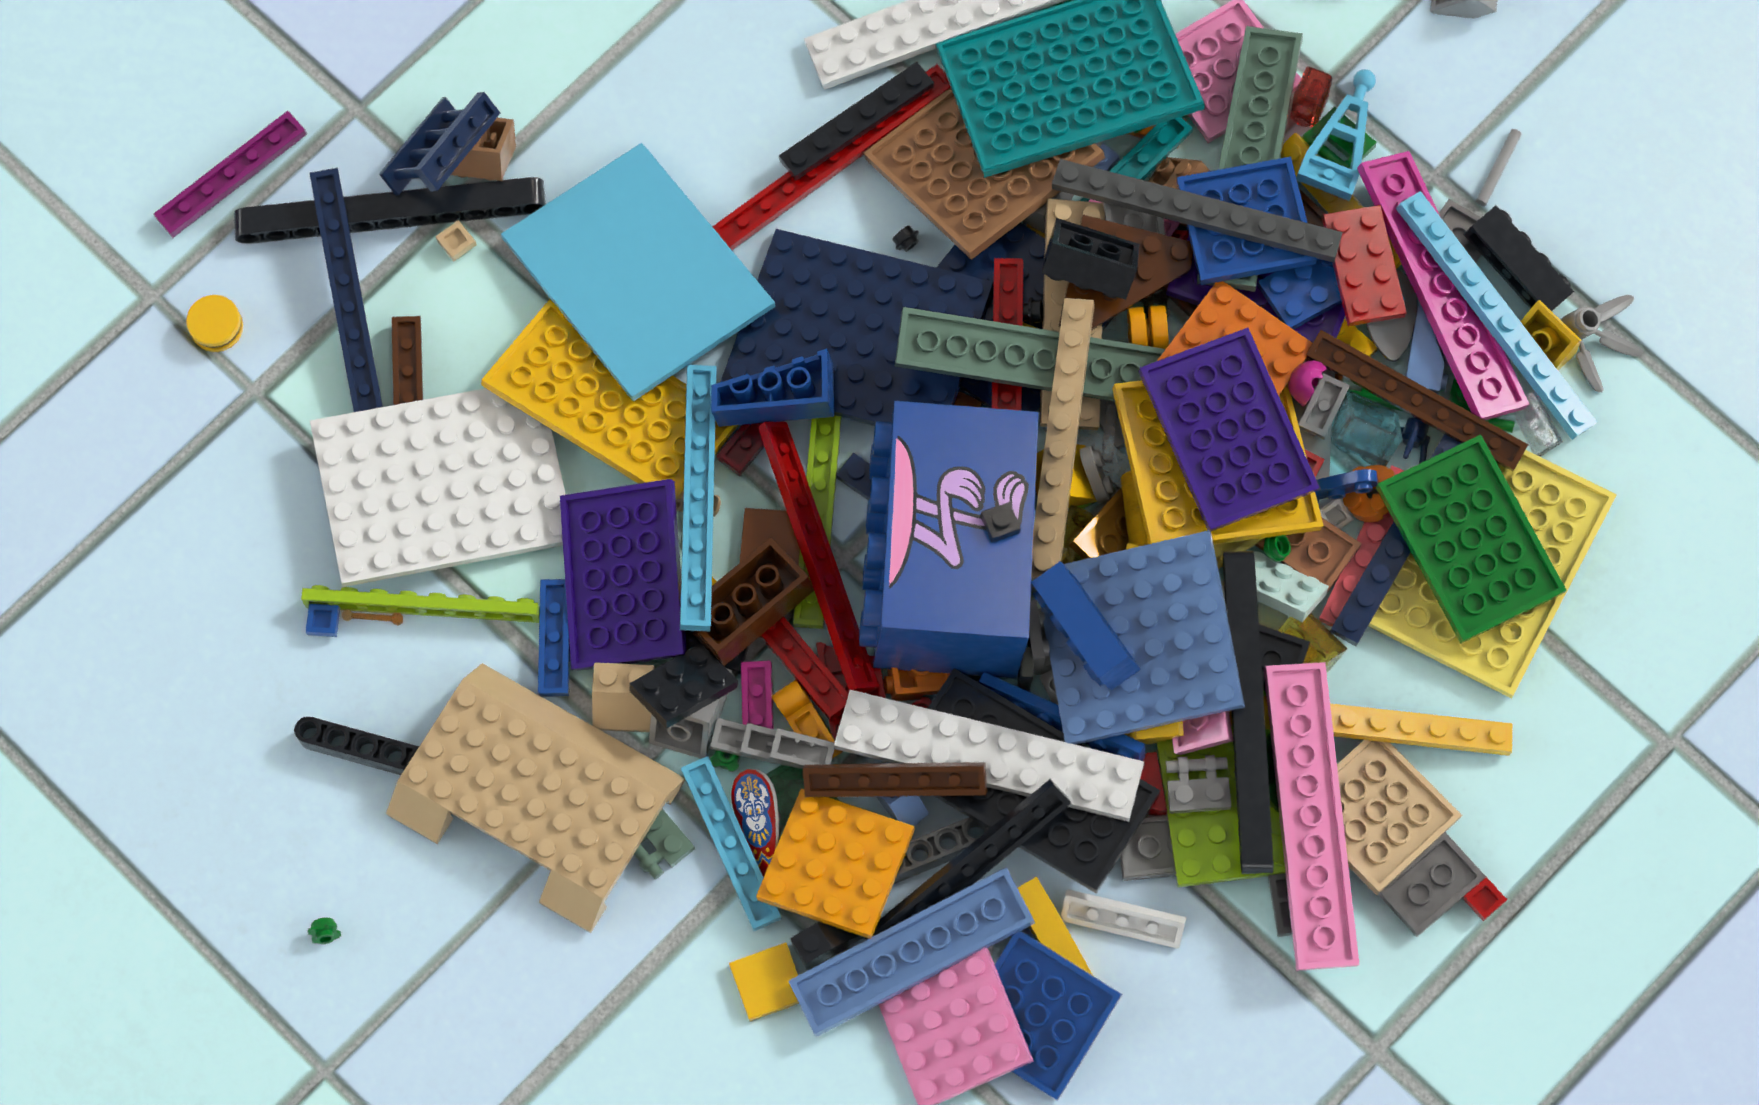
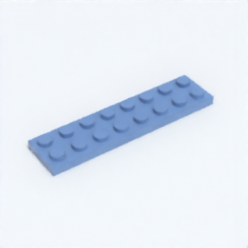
[789,867,1035,1037]

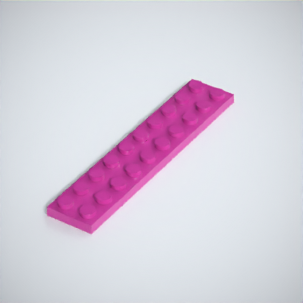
[1357,151,1530,420]

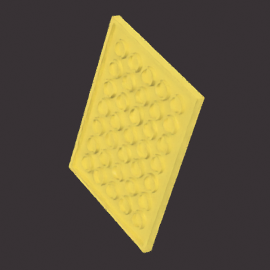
[1369,450,1617,699]

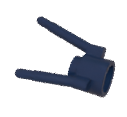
[1378,417,1431,466]

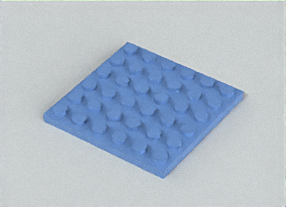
[1041,530,1245,745]

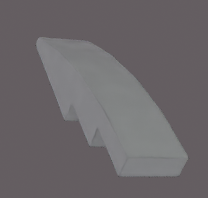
[710,718,834,769]

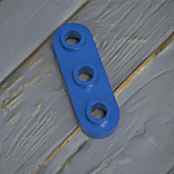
[1315,469,1378,503]

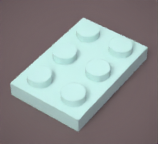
[1222,549,1329,622]

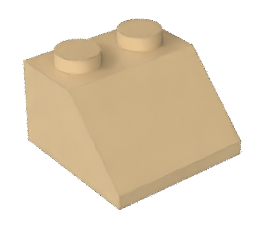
[592,663,655,732]

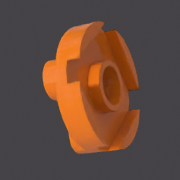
[1343,465,1396,522]

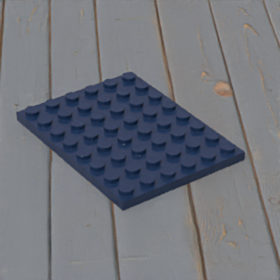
[720,229,994,426]

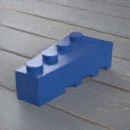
[711,349,834,427]

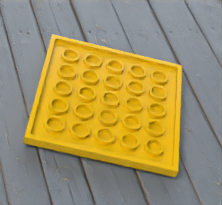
[1112,381,1324,544]

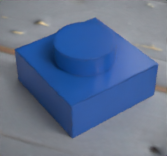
[306,604,340,637]

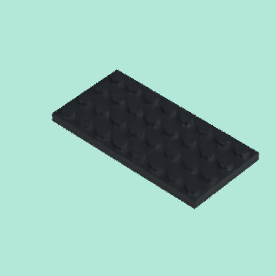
[928,668,1160,893]

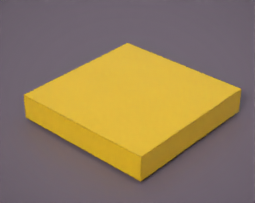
[729,942,799,1021]

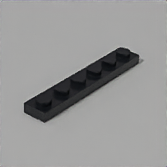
[779,62,934,181]

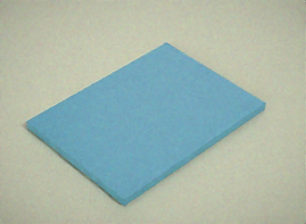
[501,142,775,401]

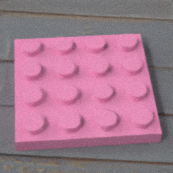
[1175,0,1304,144]
[879,948,1033,1105]

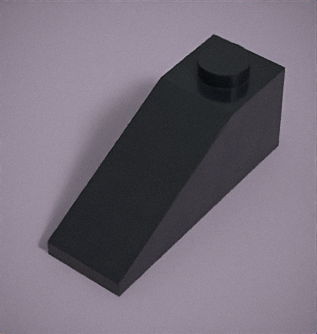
[790,916,882,971]

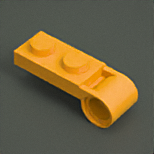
[771,679,842,759]

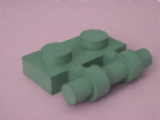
[634,809,695,880]

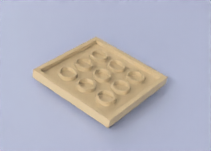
[1337,740,1462,896]

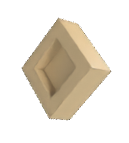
[435,220,477,262]

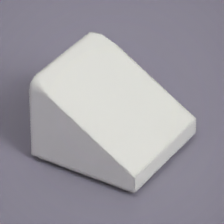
[1318,498,1354,529]

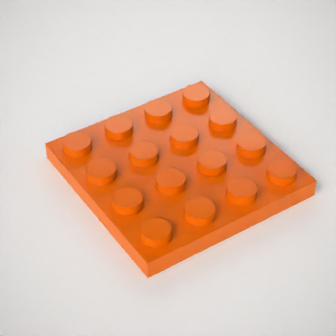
[1157,281,1313,395]

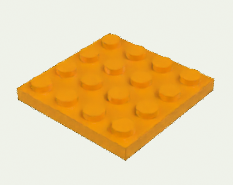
[756,788,915,939]

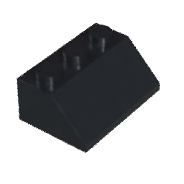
[1042,218,1140,300]

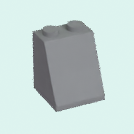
[649,657,732,759]

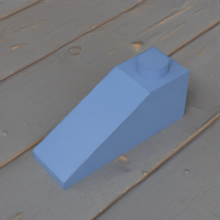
[1405,304,1448,395]

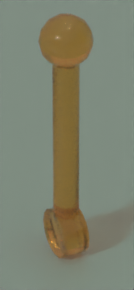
[342,610,404,625]

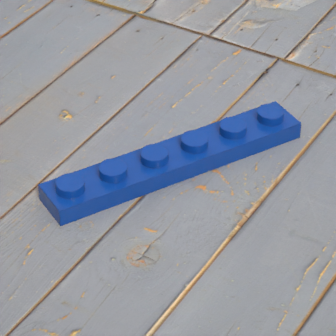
[978,672,1145,761]

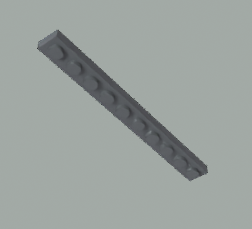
[1052,159,1343,263]

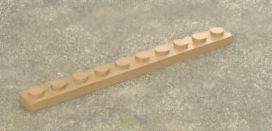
[1031,298,1095,581]

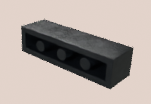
[1463,205,1574,311]

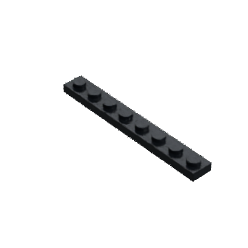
[865,779,1071,940]

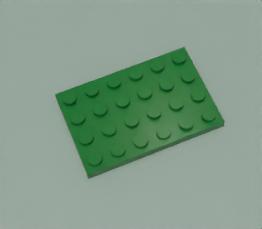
[1375,434,1567,643]

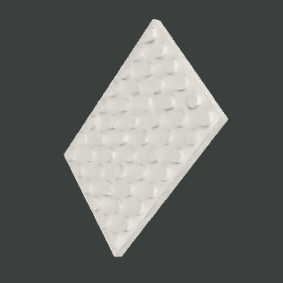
[310,388,566,587]

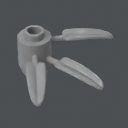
[1561,295,1644,392]

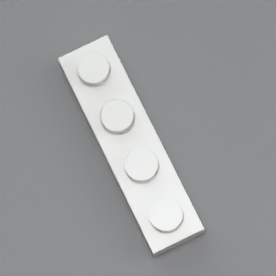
[1061,889,1186,949]

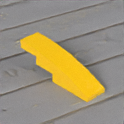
[1017,877,1092,975]

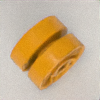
[1127,305,1169,349]

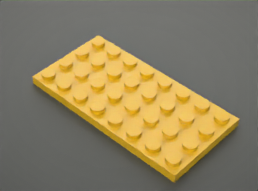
[481,300,739,499]

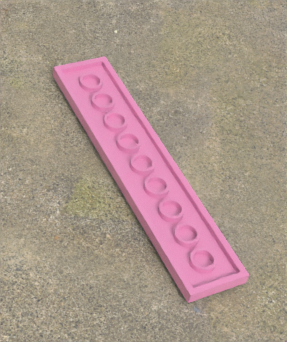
[1263,662,1359,971]

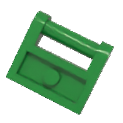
[1302,106,1377,169]

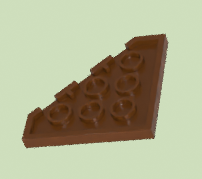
[1058,215,1193,331]

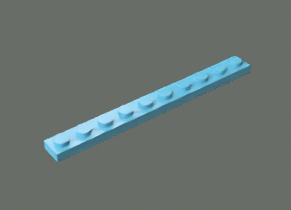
[1395,191,1597,440]
[680,365,717,632]

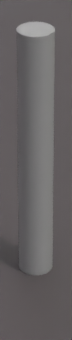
[1476,129,1522,206]

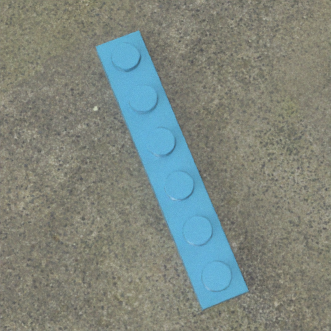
[681,756,782,931]

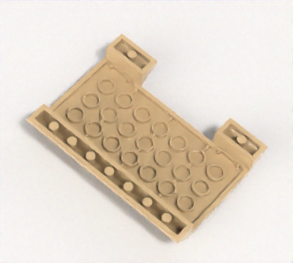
[386,663,685,933]

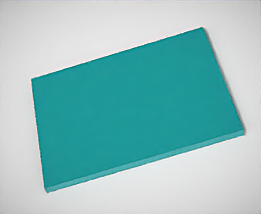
[936,0,1205,178]

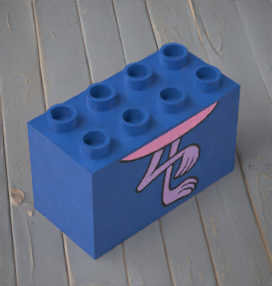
[859,401,1039,679]

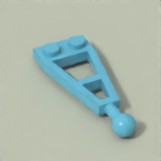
[1296,69,1376,201]

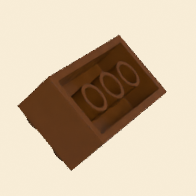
[690,537,814,666]

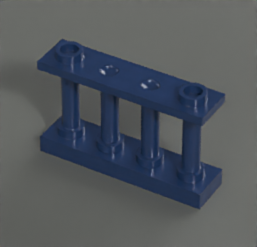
[379,92,501,195]

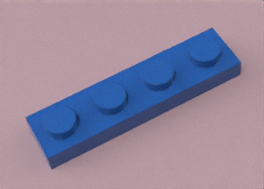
[538,579,570,697]

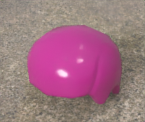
[1288,360,1327,407]

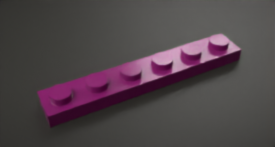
[153,111,307,238]

